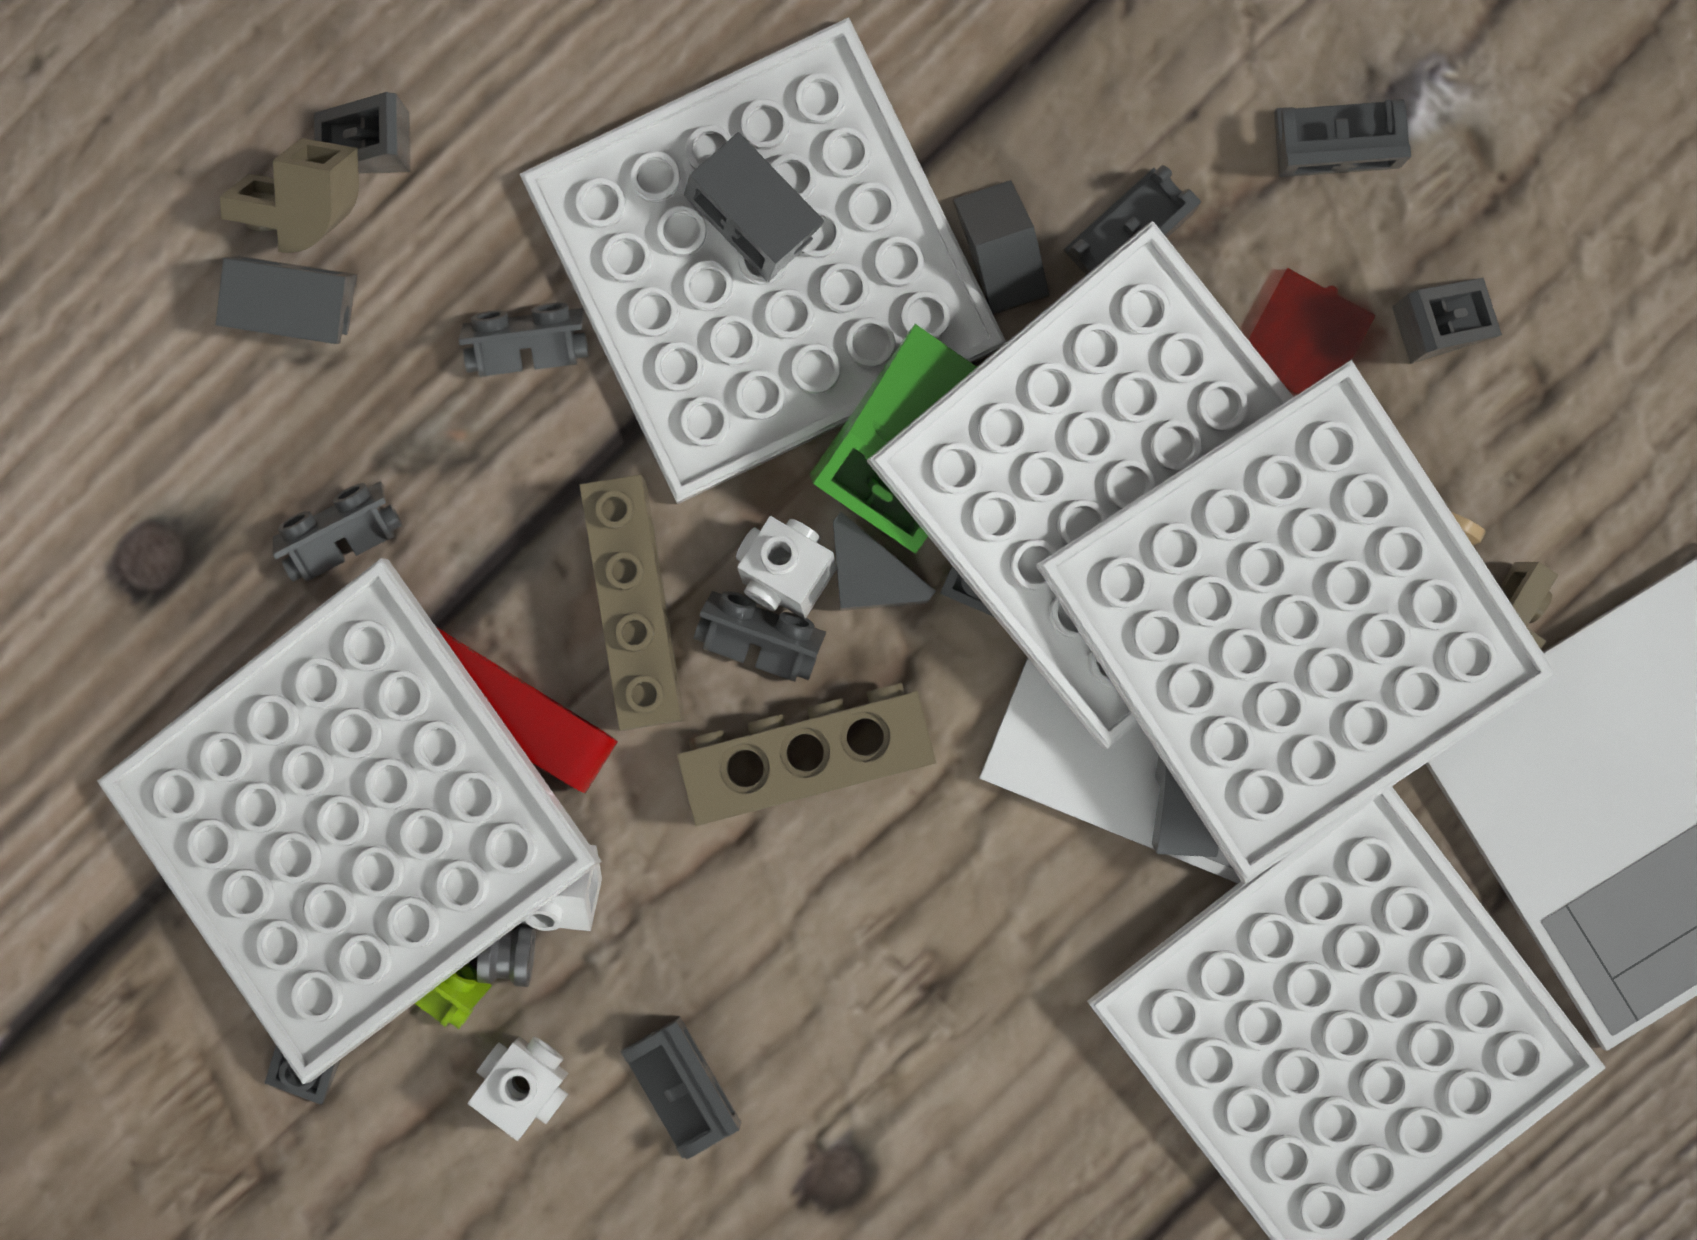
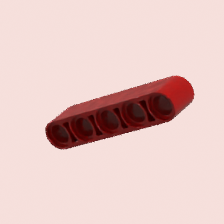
[436,627,618,794]

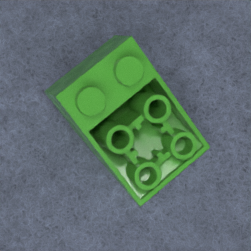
[810,323,977,554]

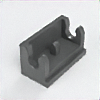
[1274,99,1411,178]
[684,132,824,282]
[1064,165,1201,275]
[215,256,358,344]
[621,1016,742,1160]

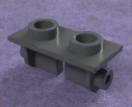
[458,303,589,377]
[273,481,403,582]
[693,591,826,682]

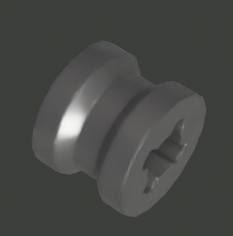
[477,925,536,987]

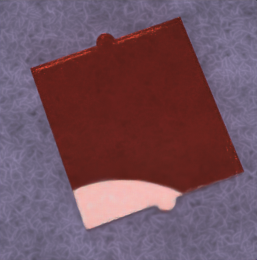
[1248,268,1376,395]

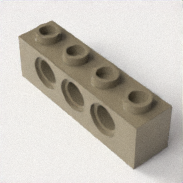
[580,474,685,731]
[677,683,936,826]

